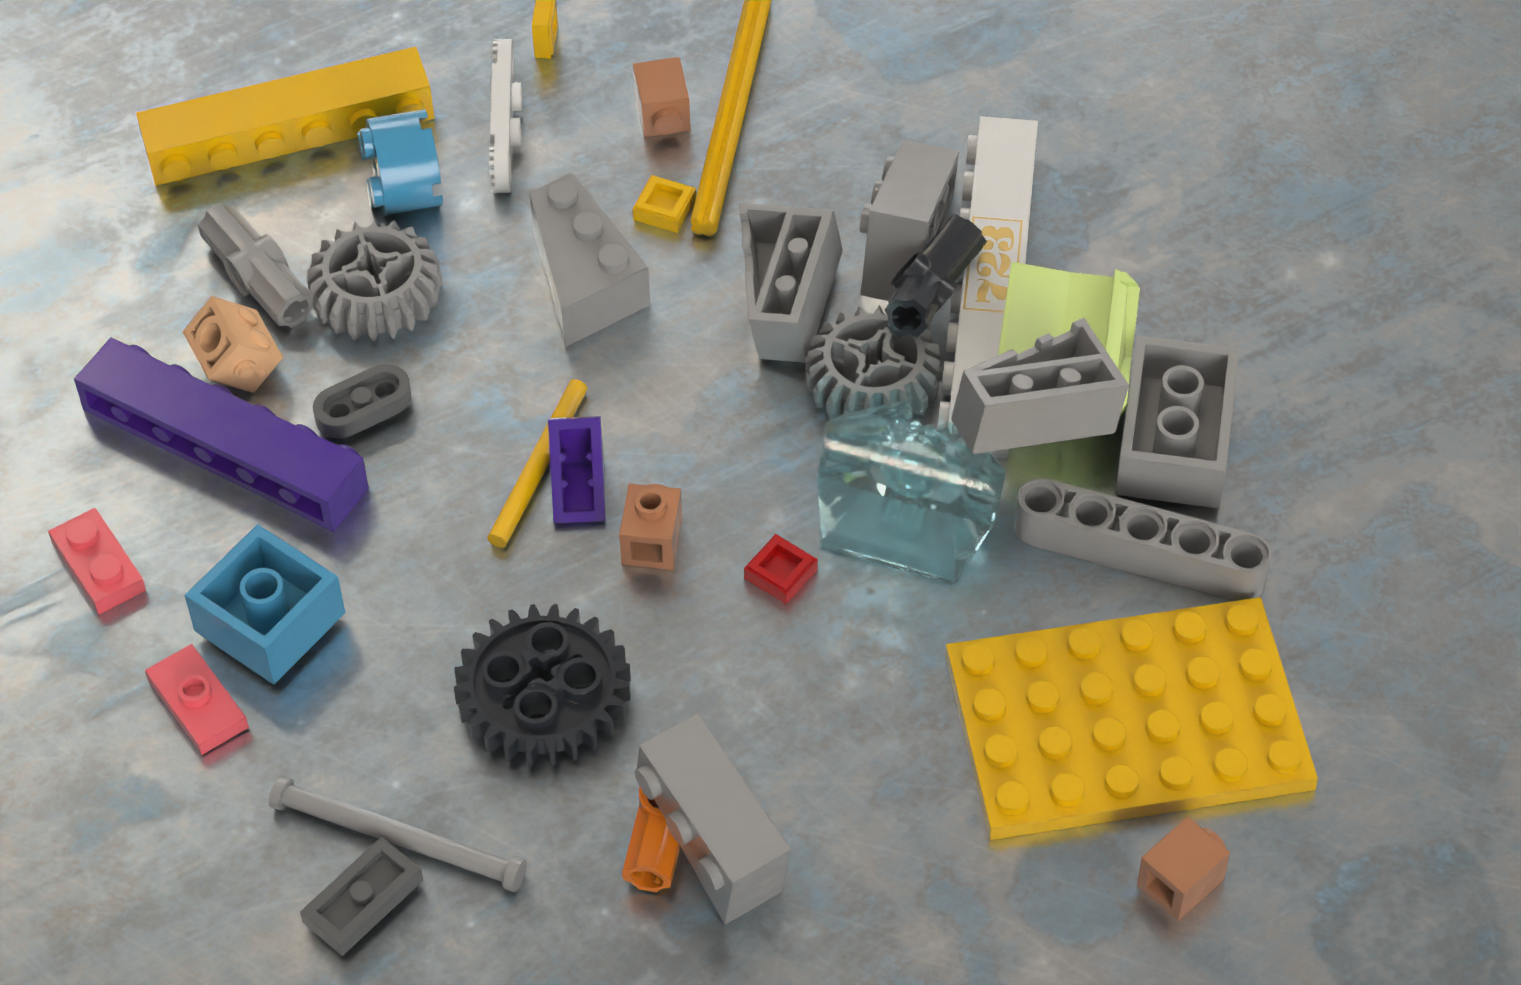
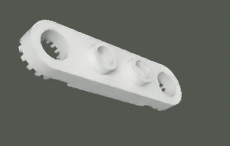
[489,39,522,193]

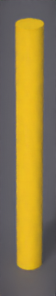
[487,379,588,548]

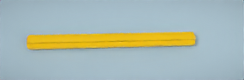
[691,0,771,237]

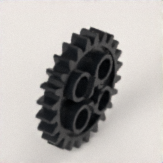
[454,604,631,766]

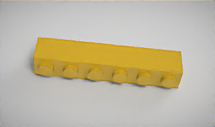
[136,46,435,186]

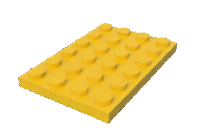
[945,597,1318,840]

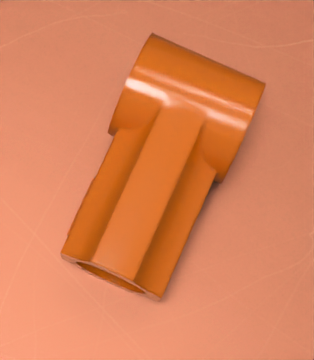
[622,787,681,893]

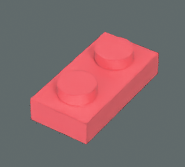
[48,508,146,615]

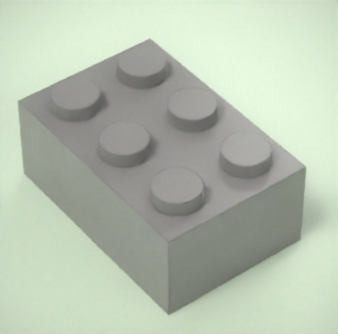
[1115,335,1240,508]

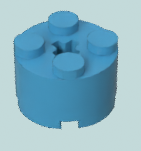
[357,109,443,216]

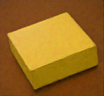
[532,0,558,59]
[632,175,696,233]

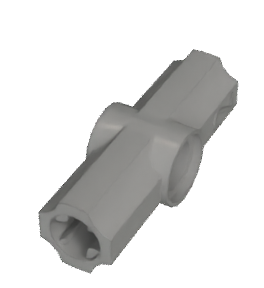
[198,203,314,328]

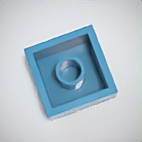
[184,524,346,685]

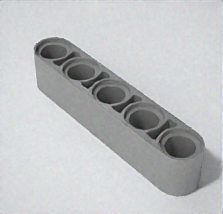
[1014,477,1271,601]

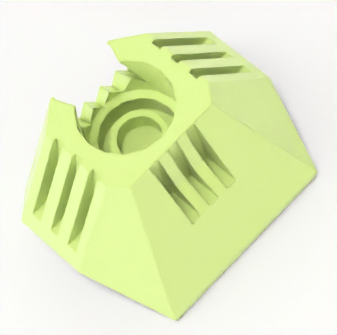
[998,262,1140,416]

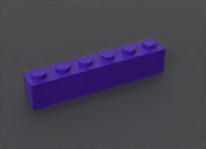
[74,337,369,532]

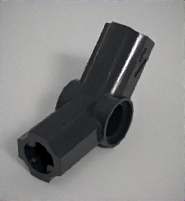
[884,213,987,338]

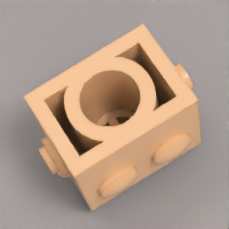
[182,296,283,393]

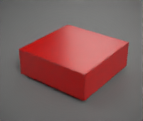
[744,533,818,604]

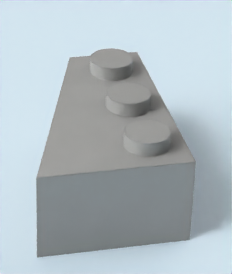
[860,140,959,301]
[529,172,651,348]
[739,203,843,363]
[951,318,1129,454]
[634,713,791,925]

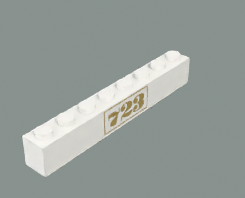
[938,116,1038,459]

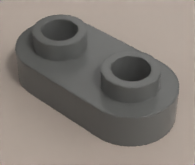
[313,364,411,438]

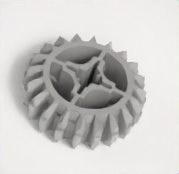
[306,219,442,342]
[805,305,943,433]

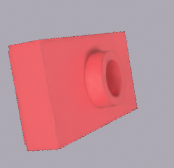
[145,644,249,755]

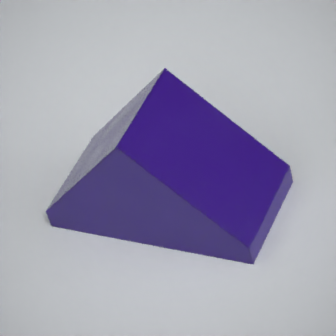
[548,416,606,523]

